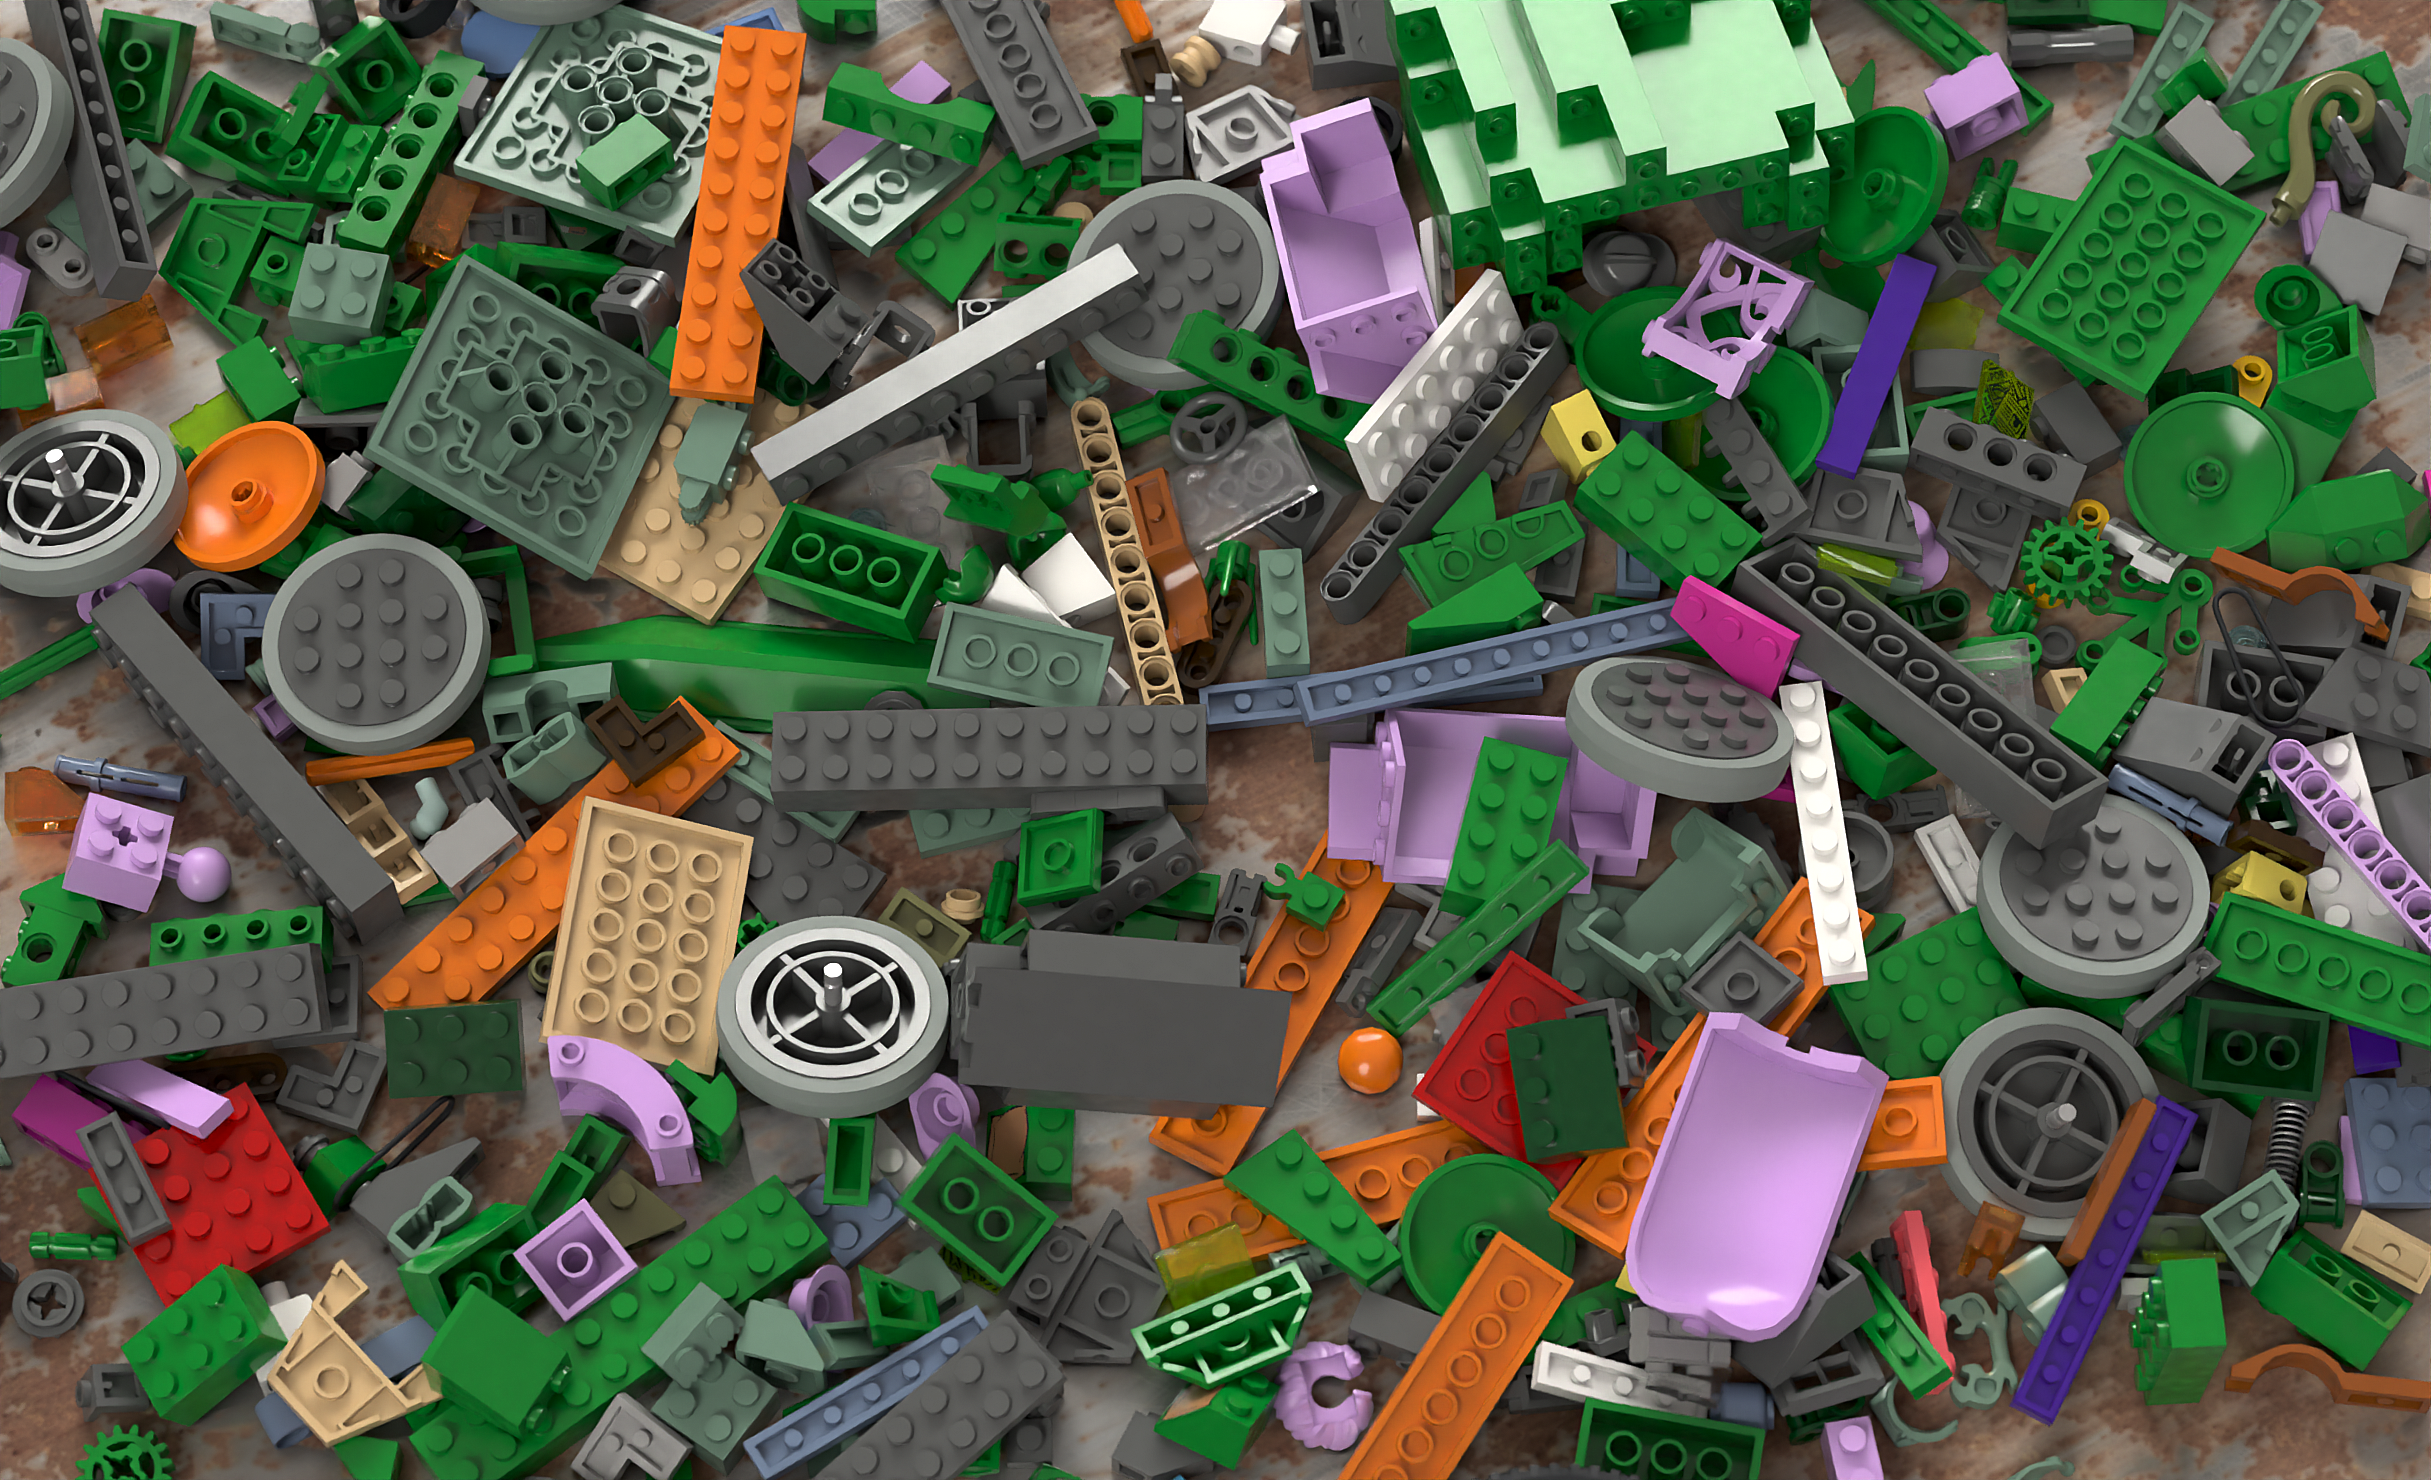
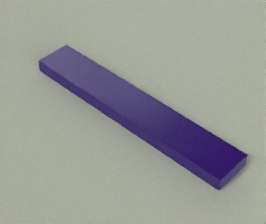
[1815,253,1937,480]

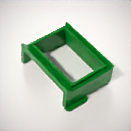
[438,545,539,685]

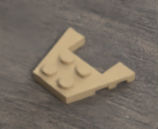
[266,1259,445,1448]

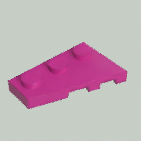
[1670,575,1801,702]

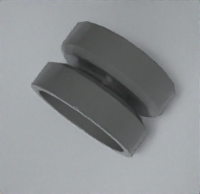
[1798,811,1894,913]

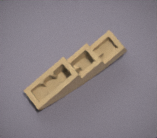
[313,779,439,905]

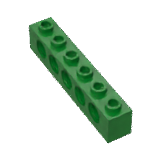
[336,49,487,265]
[1166,310,1373,455]

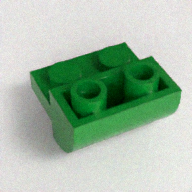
[276,113,388,210]
[930,463,1050,536]
[665,1058,743,1168]

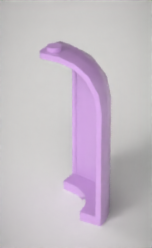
[1625,1012,1889,1342]

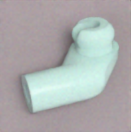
[409,777,449,840]

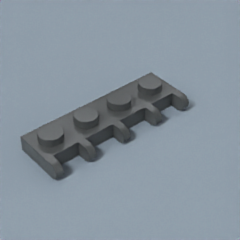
[1685,396,1814,547]
[447,743,542,843]

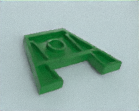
[158,197,320,347]

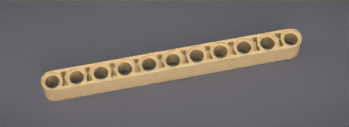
[1071,397,1205,822]

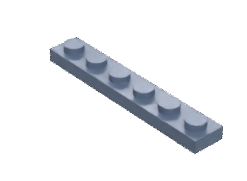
[742,1305,989,1480]

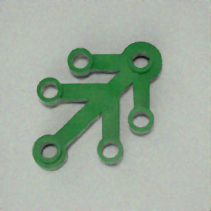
[2074,564,2213,677]

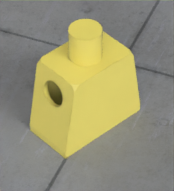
[1540,389,1617,485]
[2210,850,2316,920]

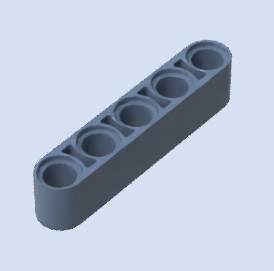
[254,1315,437,1450]

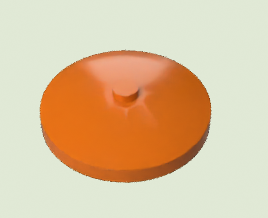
[172,421,325,572]

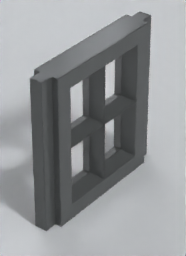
[1768,1327,1886,1417]

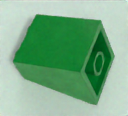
[420,1284,573,1441]

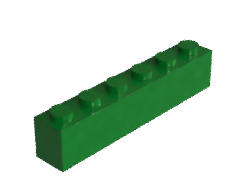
[2019,975,2265,1120]

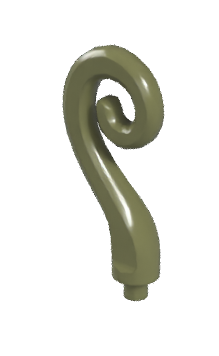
[2269,71,2377,227]

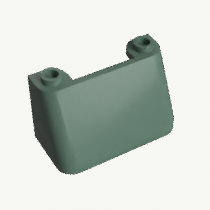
[1576,806,1788,1016]

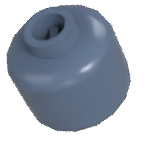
[1710,1382,1774,1436]

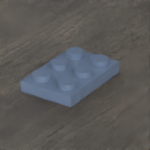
[2343,1078,2431,1209]

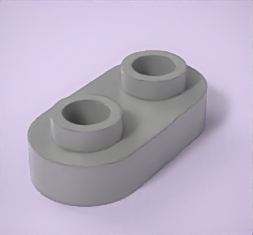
[26,227,96,297]

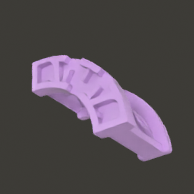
[1641,238,1814,400]
[548,1035,702,1187]

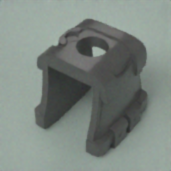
[2324,99,2410,205]
[591,266,682,370]
[833,300,936,384]
[960,401,1036,484]

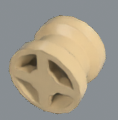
[1170,36,1221,88]

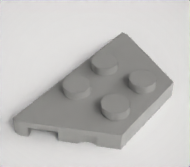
[1184,84,1304,186]

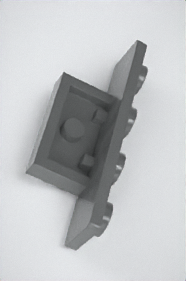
[2125,1211,2260,1287]

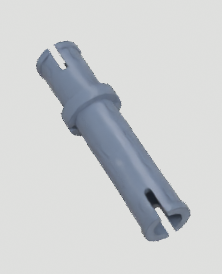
[53,755,187,802]
[2107,762,2234,847]

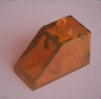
[4,766,85,837]

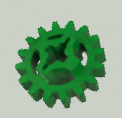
[2019,517,2114,608]
[74,1424,176,1480]

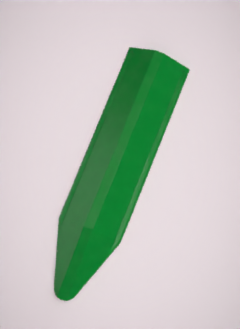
[535,614,991,733]

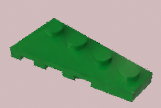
[895,151,1037,311]
[1396,500,1586,609]
[1223,1128,1402,1288]

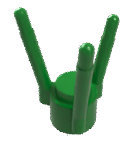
[1204,540,1259,646]

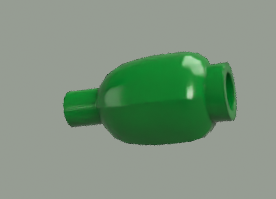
[1028,468,1094,512]

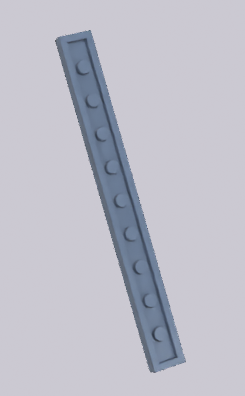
[1293,597,1694,727]

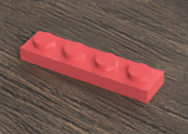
[1889,1210,1956,1395]

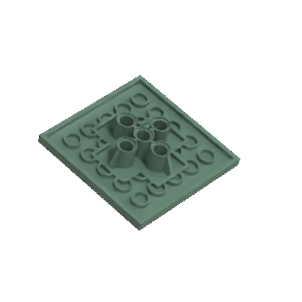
[453,4,723,248]
[362,254,675,581]

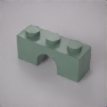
[1258,548,1310,679]
[482,662,620,744]

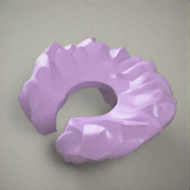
[1273,1342,1374,1451]

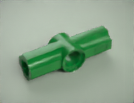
[1109,383,1228,451]

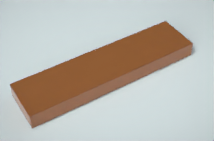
[2055,1098,2157,1267]

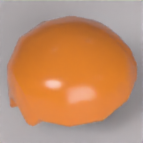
[1337,1027,1404,1095]

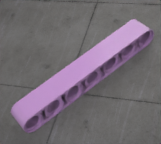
[2268,739,2431,956]

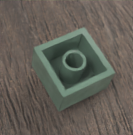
[288,242,396,347]
[650,1351,781,1477]

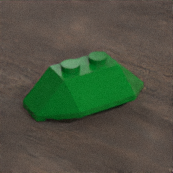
[2265,469,2431,573]
[1130,1262,1313,1390]

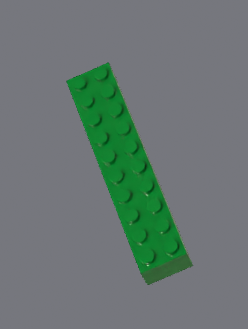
[408,1174,831,1480]

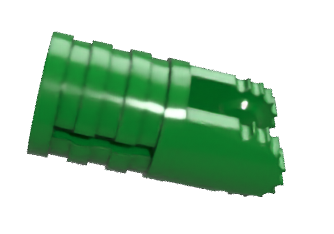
[1961,157,2019,231]

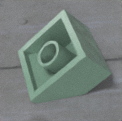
[735,1299,829,1396]

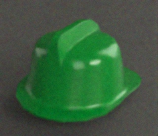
[2253,264,2343,331]

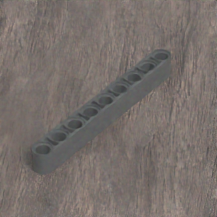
[1320,321,1570,625]

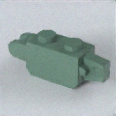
[673,401,755,526]

